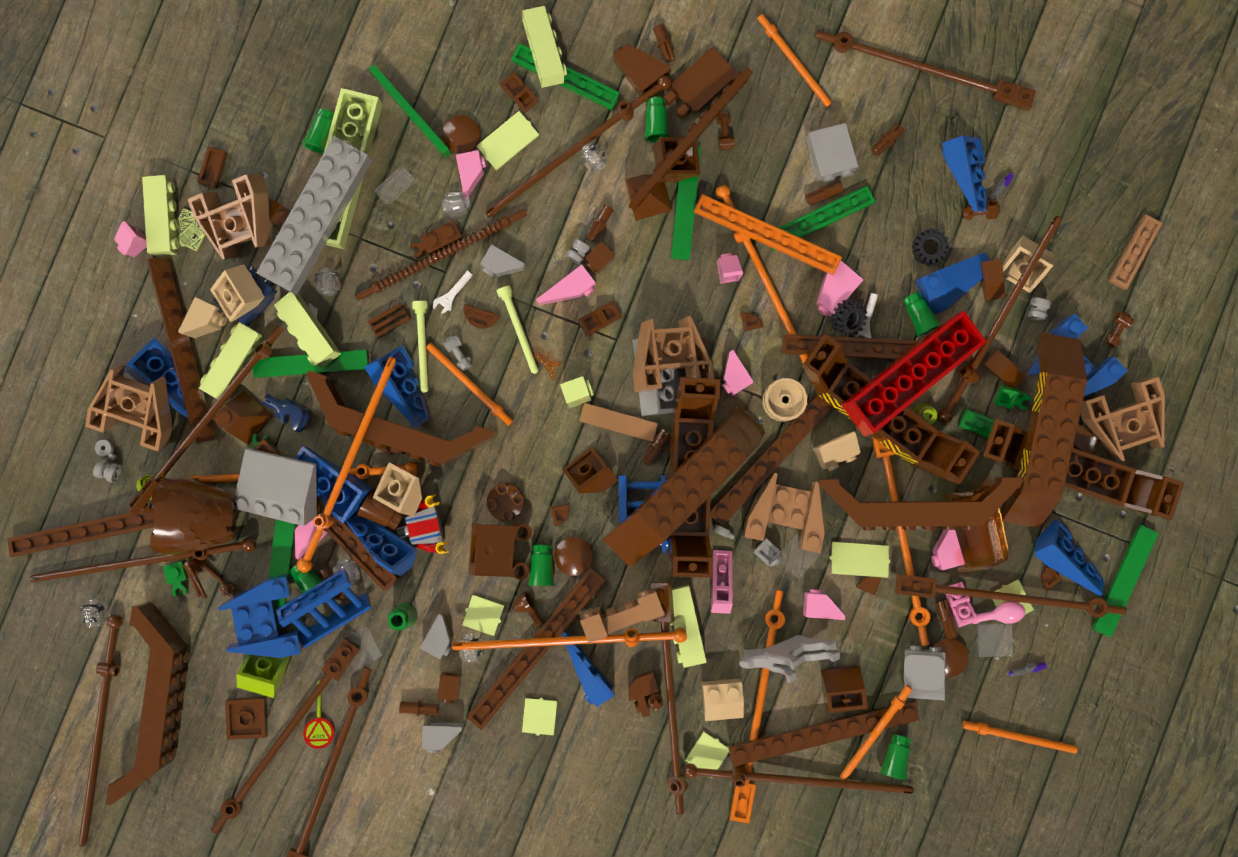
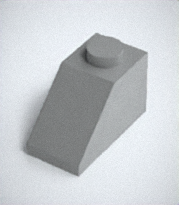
[480,244,526,277]
[420,612,452,659]
[422,722,464,753]

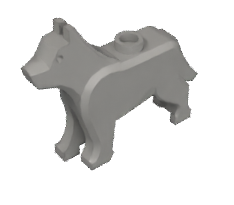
[739,635,840,683]

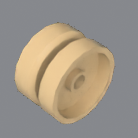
[762,378,807,422]

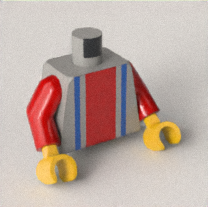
[397,494,449,554]

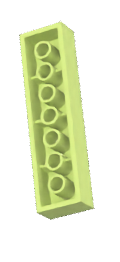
[324,88,383,250]

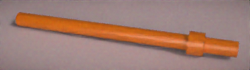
[757,14,832,108]
[426,343,513,426]
[840,685,913,780]
[962,721,1078,754]

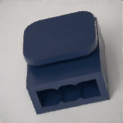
[213,264,278,327]

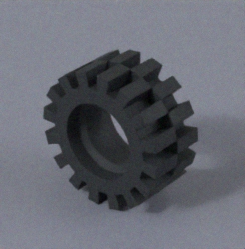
[912,228,950,265]
[831,299,868,337]

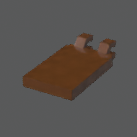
[664,47,737,120]

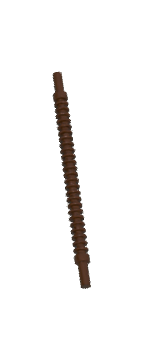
[354,209,527,301]

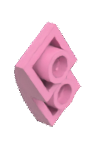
[945,582,978,627]

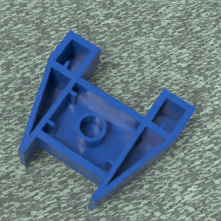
[1028,314,1127,397]
[218,574,303,658]

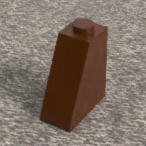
[613,44,671,96]

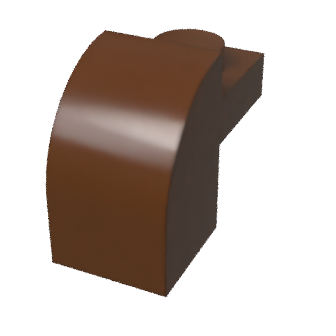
[628,670,659,717]

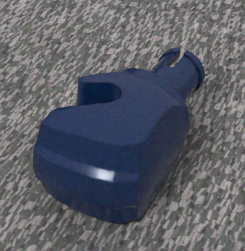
[262,393,311,432]

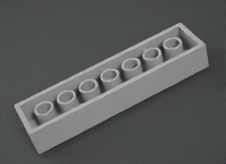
[256,136,372,295]

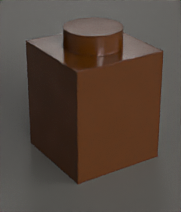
[585,242,615,274]
[437,672,462,703]

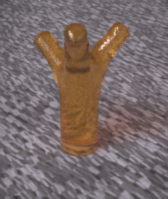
[534,352,561,380]

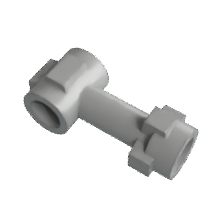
[443,335,472,371]

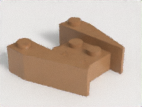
[188,174,271,260]
[632,316,714,393]
[85,363,172,451]
[1080,377,1165,461]
[742,473,825,553]
[580,589,664,643]

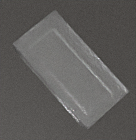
[374,165,416,206]

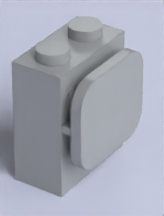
[806,123,858,182]
[904,645,946,701]

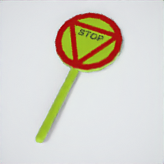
[303,680,335,749]

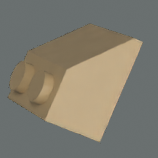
[1002,236,1056,293]
[210,264,264,322]
[178,297,228,338]
[813,431,860,471]
[373,463,422,516]
[701,678,744,721]

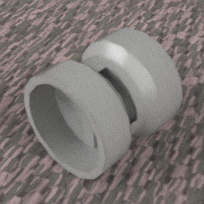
[565,239,591,265]
[1027,298,1051,322]
[93,459,122,483]

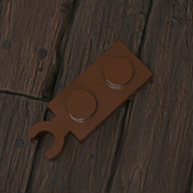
[409,220,462,258]

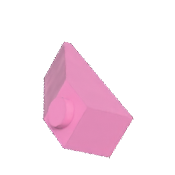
[536,265,596,305]
[711,550,733,613]

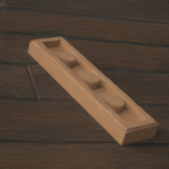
[1108,214,1163,290]
[579,403,658,442]

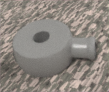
[95,439,117,461]
[712,524,735,539]

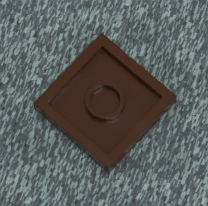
[225,697,268,740]

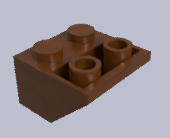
[820,666,868,713]

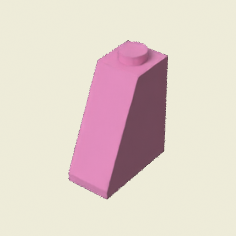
[816,261,863,317]

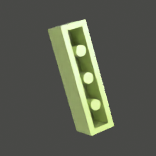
[522,6,567,88]
[142,175,179,256]
[274,292,341,368]
[199,322,264,399]
[560,376,593,408]
[669,585,707,668]

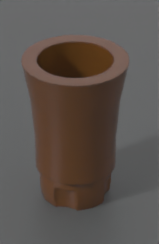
[357,492,404,530]

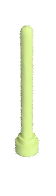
[496,285,538,374]
[412,301,428,393]

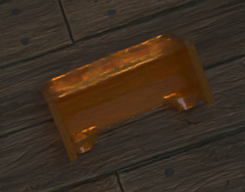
[942,485,1009,573]

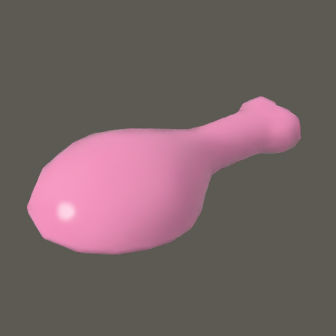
[973,601,1026,624]

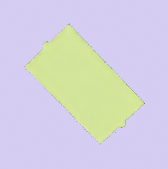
[476,111,539,171]
[830,542,891,578]

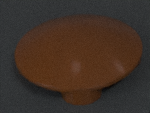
[442,116,480,153]
[486,483,525,521]
[554,537,593,576]
[933,638,969,677]

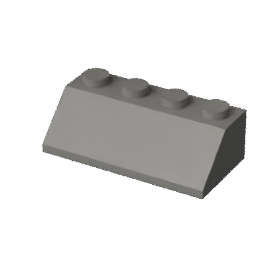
[633,339,680,416]

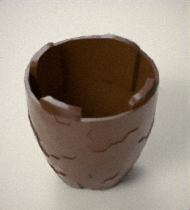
[150,478,237,555]

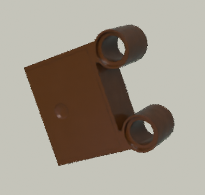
[468,523,532,580]

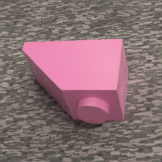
[456,150,486,196]
[114,221,147,257]
[717,253,743,284]
[722,350,754,396]
[295,520,327,560]
[932,530,965,570]
[803,589,845,620]

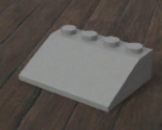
[235,448,317,526]

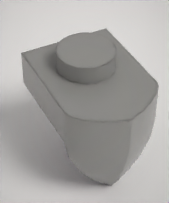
[753,538,782,566]

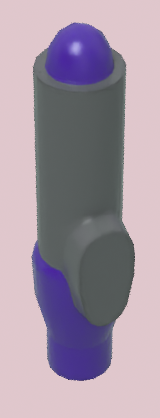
[987,173,1014,202]
[1009,662,1047,677]

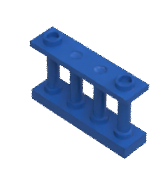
[619,475,669,553]
[276,569,372,648]

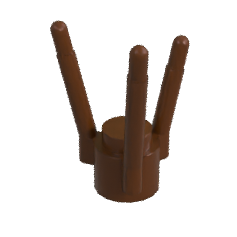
[183,558,226,599]

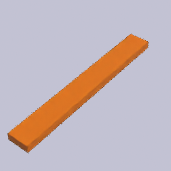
[694,194,842,275]

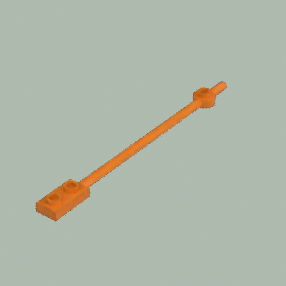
[871,436,930,646]
[729,590,785,823]

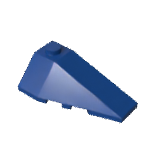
[942,136,987,212]
[915,252,989,314]
[125,338,188,418]
[364,345,430,428]
[295,446,372,523]
[346,509,417,576]
[1034,519,1104,596]
[562,629,615,707]

